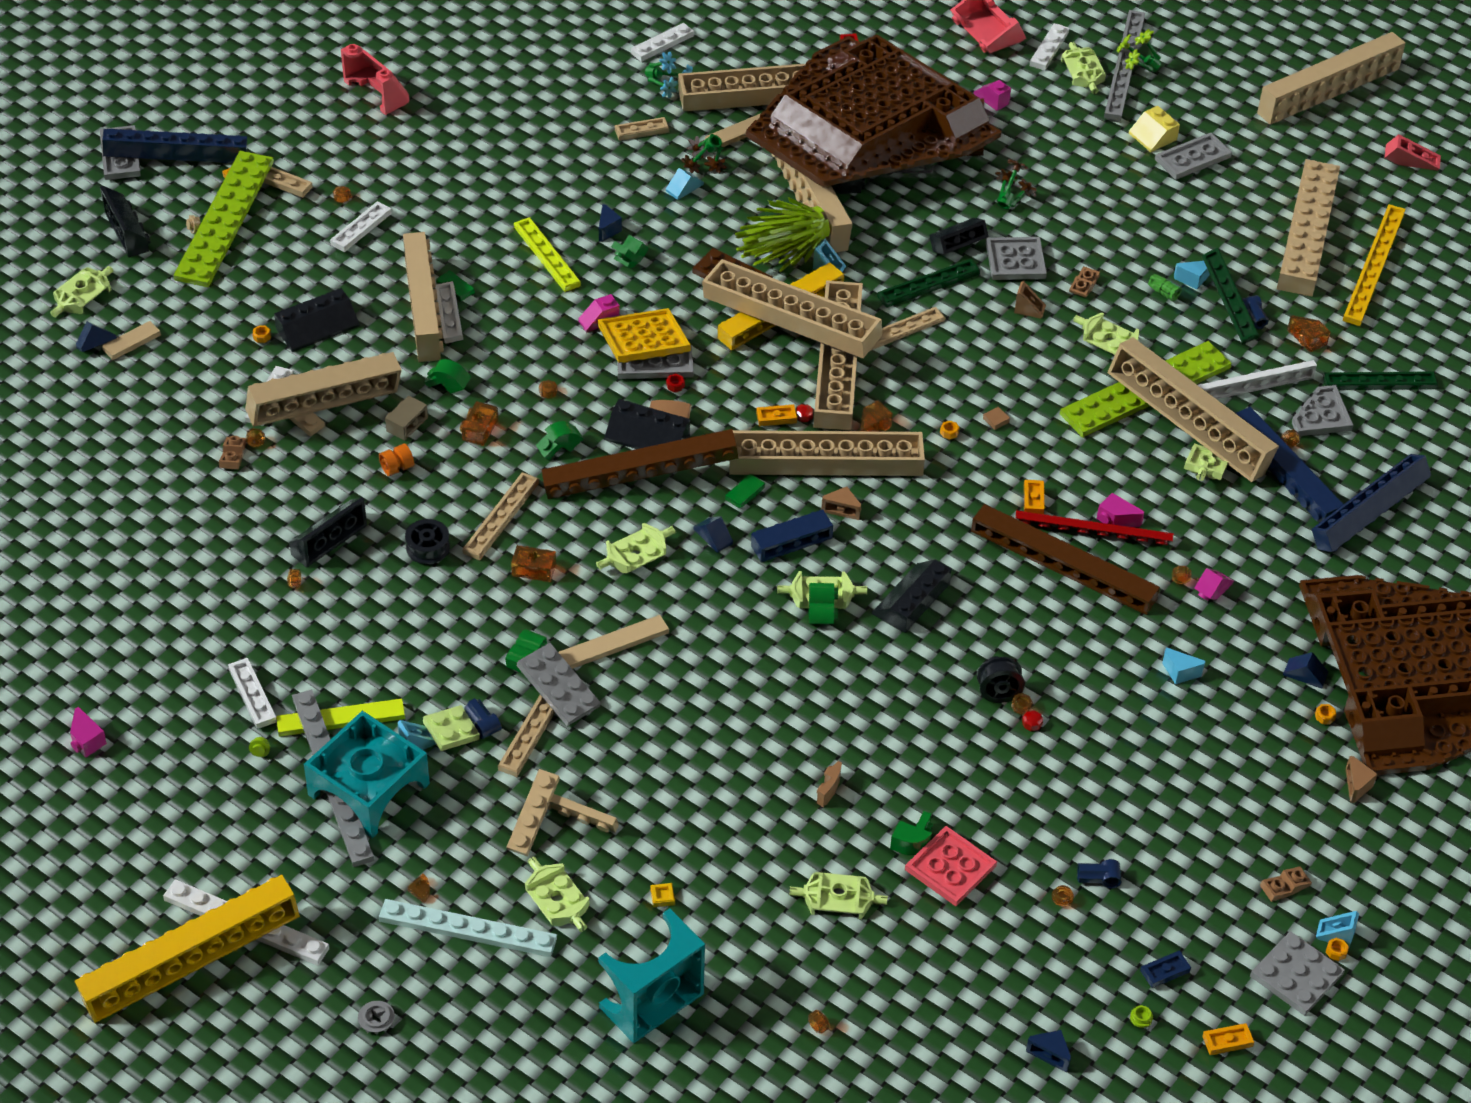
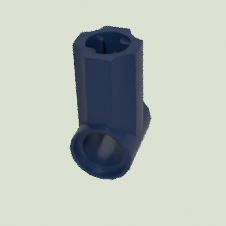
[1242,295,1269,330]
[464,698,502,739]
[1077,859,1122,888]

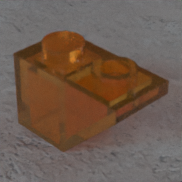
[1287,315,1330,352]
[861,400,893,432]

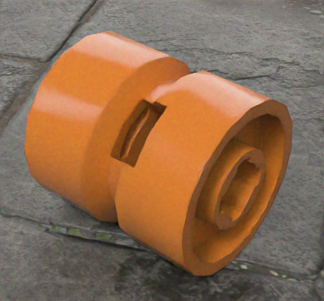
[379,443,415,476]

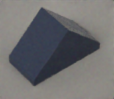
[598,204,622,242]
[76,321,117,352]
[693,516,733,553]
[1283,652,1329,689]
[1026,1030,1071,1073]

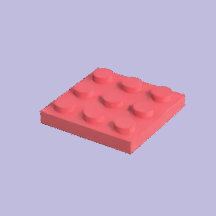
[905,826,997,906]

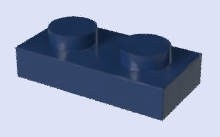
[1140,950,1191,988]

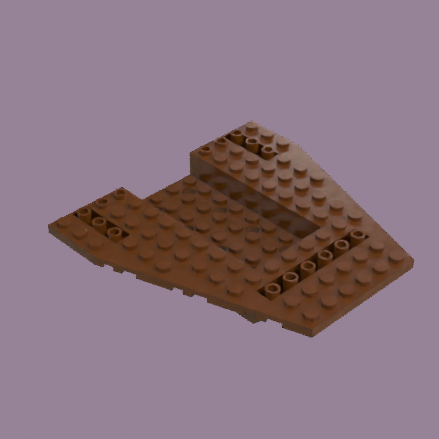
[745,34,1002,187]
[1299,575,1471,775]

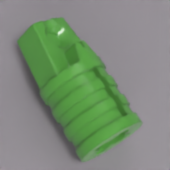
[1148,274,1182,302]

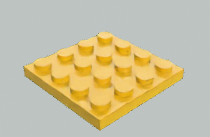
[598,308,691,363]

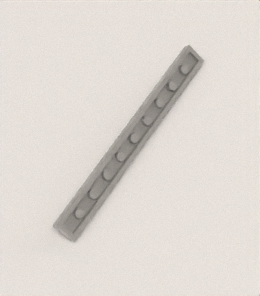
[1104,10,1145,121]
[292,689,374,867]

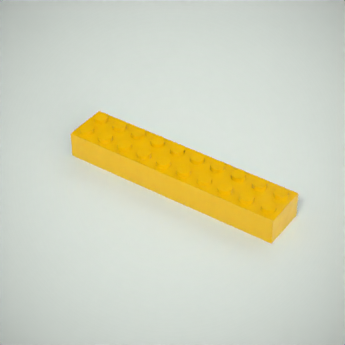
[75,875,300,1023]

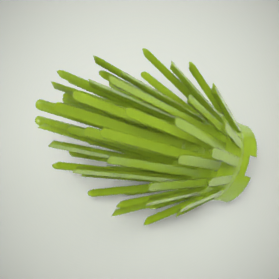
[735,197,830,272]

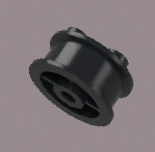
[405,519,450,565]
[977,656,1025,703]

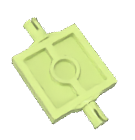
[1184,443,1228,481]

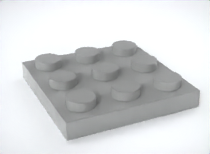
[986,237,1047,280]
[1250,931,1345,1016]

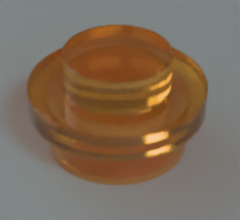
[1051,885,1074,907]

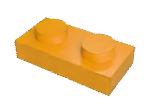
[756,404,797,426]
[1024,480,1044,514]
[1202,1023,1254,1055]

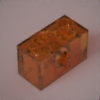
[460,401,498,446]
[511,545,556,582]

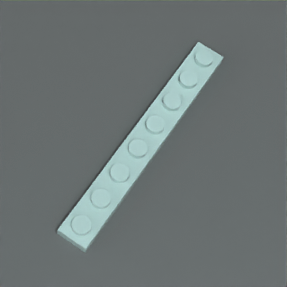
[379,899,557,957]

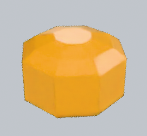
[253,325,271,343]
[940,421,960,439]
[1315,704,1337,724]
[1326,938,1349,961]

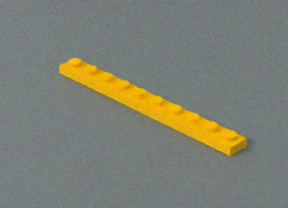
[1343,204,1406,326]

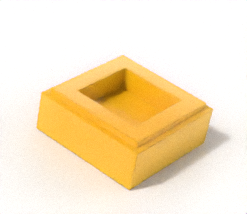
[650,883,675,908]

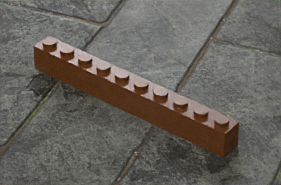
[541,429,739,499]
[971,504,1160,615]

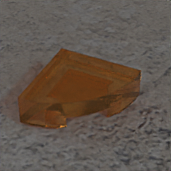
[408,874,430,903]

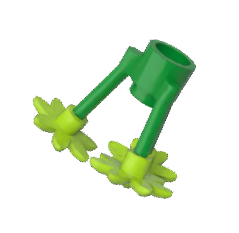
[1117,29,1162,72]

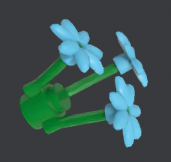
[645,52,693,98]

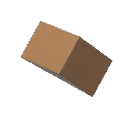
[1014,281,1046,318]
[821,486,861,520]
[1346,756,1377,803]

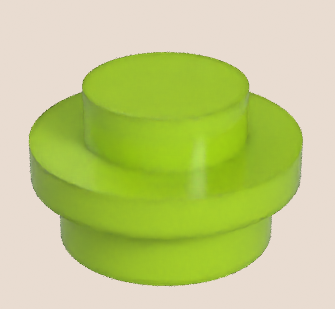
[249,737,270,757]
[1130,1005,1153,1028]

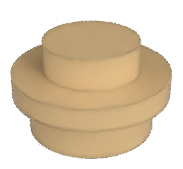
[186,215,201,233]

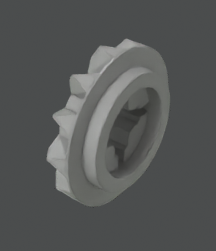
[358,1001,395,1035]

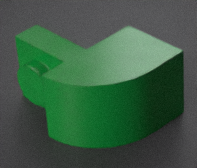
[611,235,649,268]
[424,359,471,394]
[536,421,584,460]
[890,811,933,855]

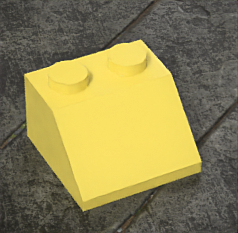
[1129,106,1180,152]

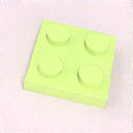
[423,705,480,751]

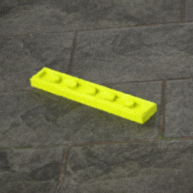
[514,217,581,292]
[276,699,405,737]

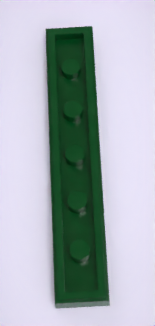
[1201,248,1260,345]
[877,259,980,308]
[1323,371,1438,390]

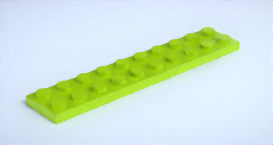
[173,151,274,288]
[1060,341,1232,438]

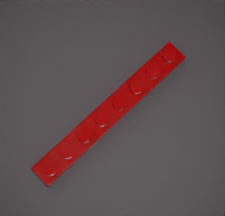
[1015,510,1174,545]

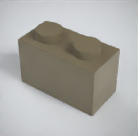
[385,395,428,441]

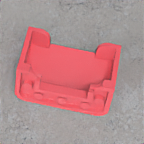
[950,0,1026,54]
[341,44,409,115]

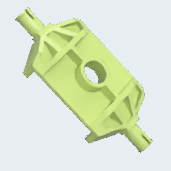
[1061,42,1106,94]
[50,266,114,318]
[1073,313,1149,355]
[596,523,675,573]
[777,571,867,609]
[525,857,590,932]
[789,872,888,919]

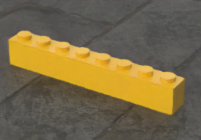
[717,262,844,351]

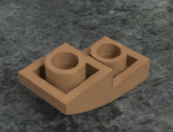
[1069,266,1100,298]
[650,400,692,419]
[219,436,246,469]
[817,761,842,808]
[1260,867,1312,902]

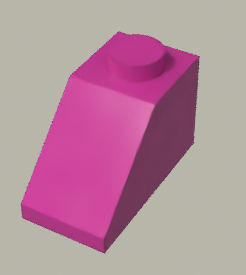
[973,80,1011,111]
[578,294,620,333]
[1096,493,1144,527]
[1194,568,1234,601]
[70,707,107,757]

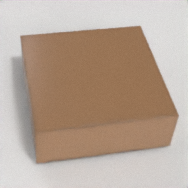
[983,407,1010,430]

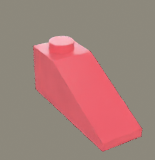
[1385,134,1441,171]

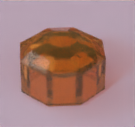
[333,186,351,203]
[539,380,558,398]
[246,428,265,447]
[1281,429,1301,447]
[1172,566,1191,584]
[287,569,301,588]
[1011,693,1033,715]
[808,1010,829,1034]

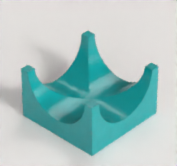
[304,711,430,838]
[598,908,705,1044]

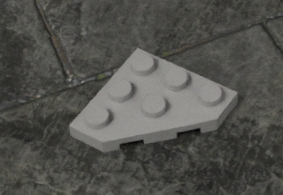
[1292,385,1353,436]

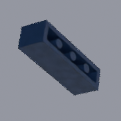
[751,510,833,562]

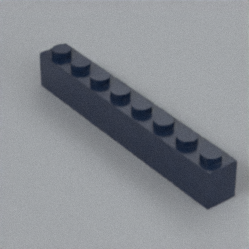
[102,128,247,163]
[1235,407,1344,523]
[1311,454,1431,552]

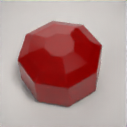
[666,374,685,392]
[795,404,813,422]
[1022,710,1043,731]

